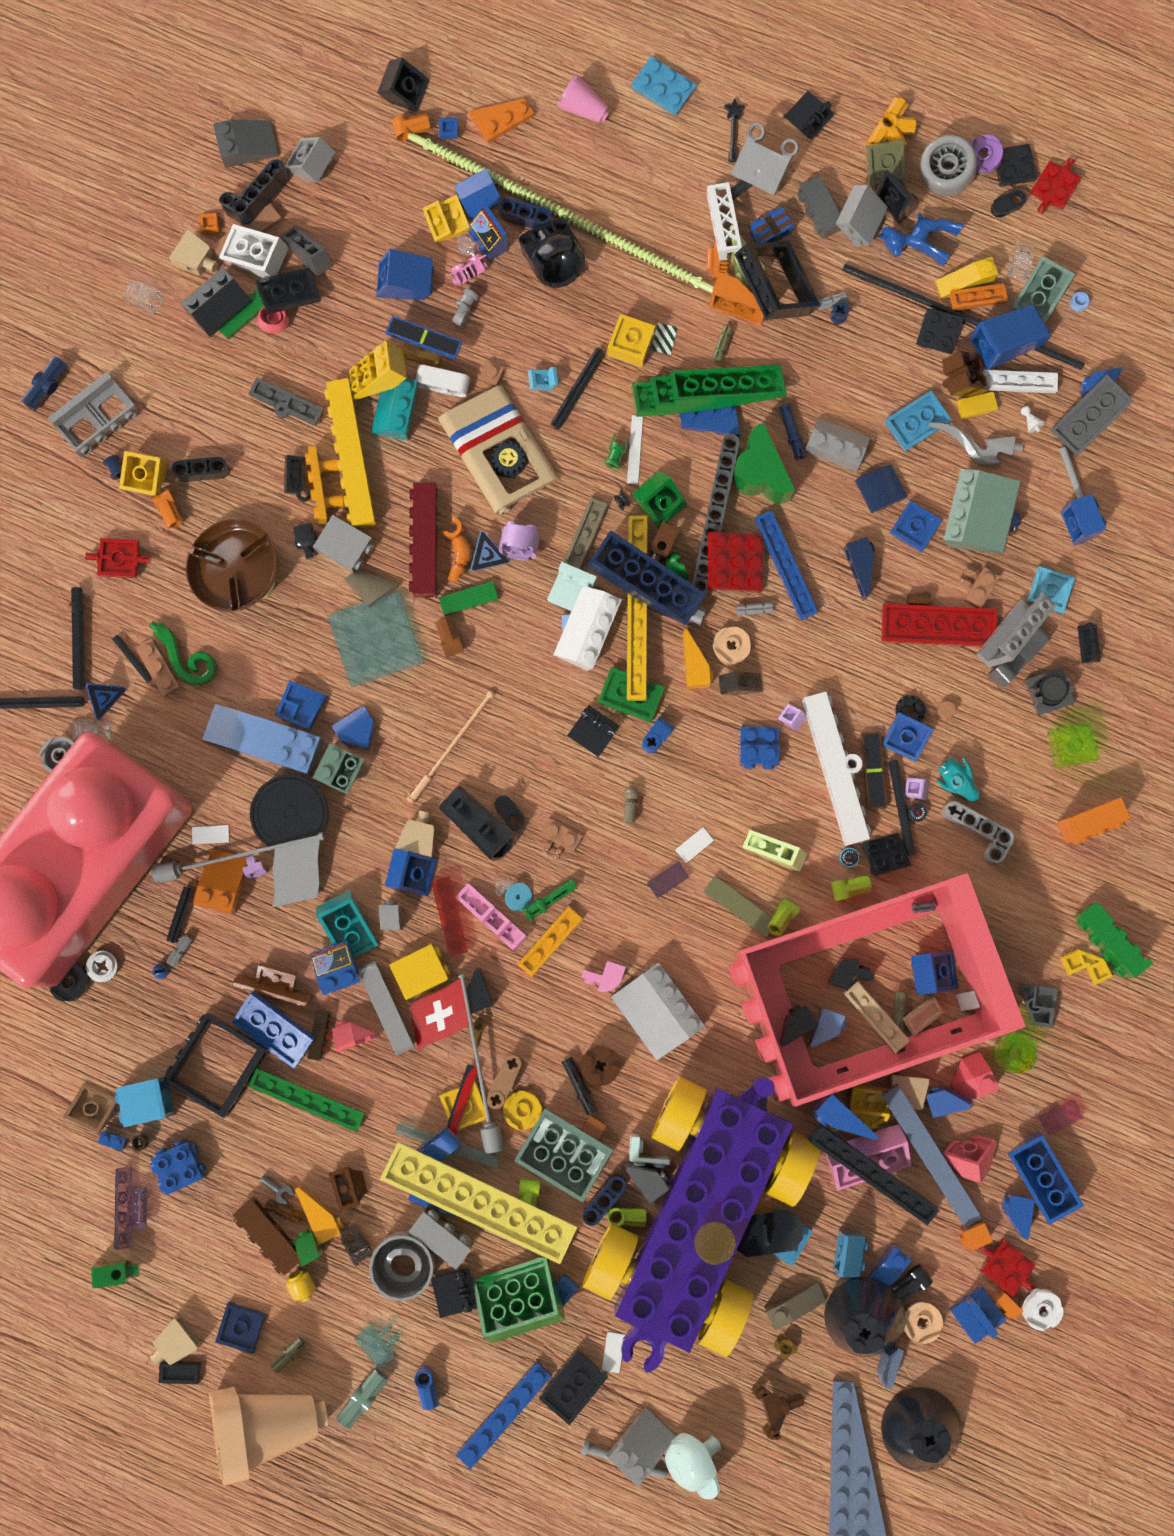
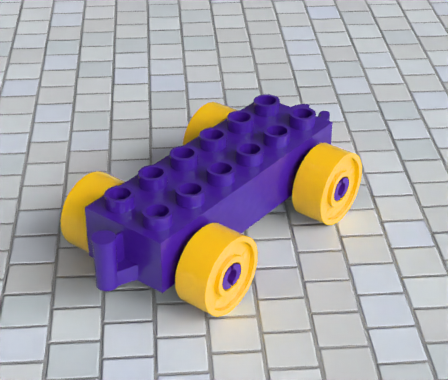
[582,1076,821,1373]

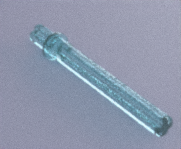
[396,1123,499,1168]

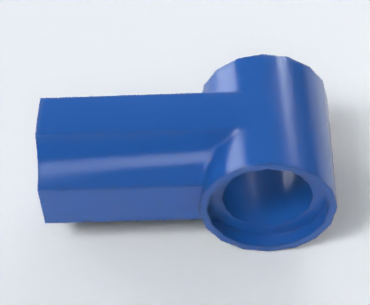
[414,1365,440,1410]

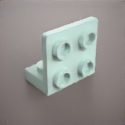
[547,562,597,611]
[629,1134,670,1168]

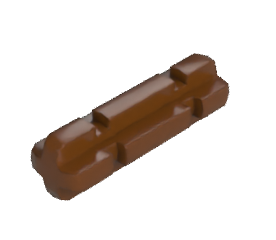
[265,1199,304,1223]

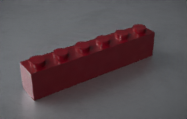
[409,483,437,598]

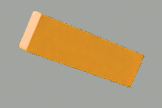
[518,906,583,977]

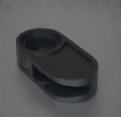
[990,190,1027,218]
[494,796,524,830]

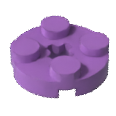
[970,134,1004,174]

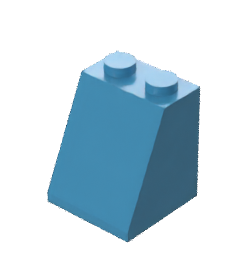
[115,1077,175,1127]

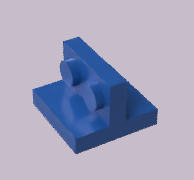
[949,1286,1006,1344]

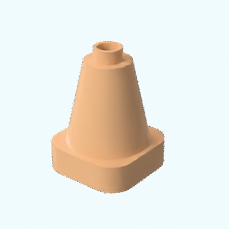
[209,1387,328,1486]

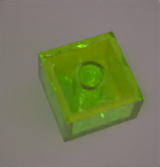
[1047,722,1099,769]

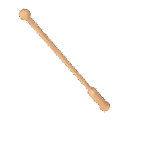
[406,691,494,805]

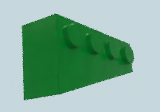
[1074,902,1154,978]

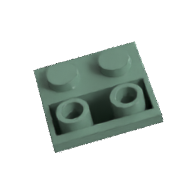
[313,743,365,795]

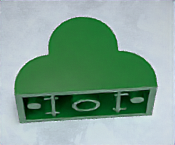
[733,423,795,504]

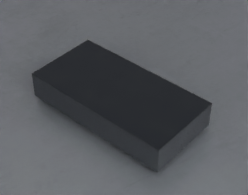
[158,1361,201,1385]

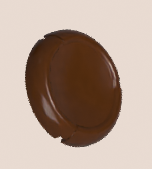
[186,519,278,612]

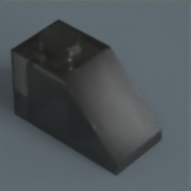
[719,671,763,695]

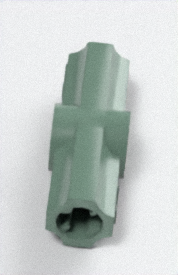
[336,1368,388,1429]

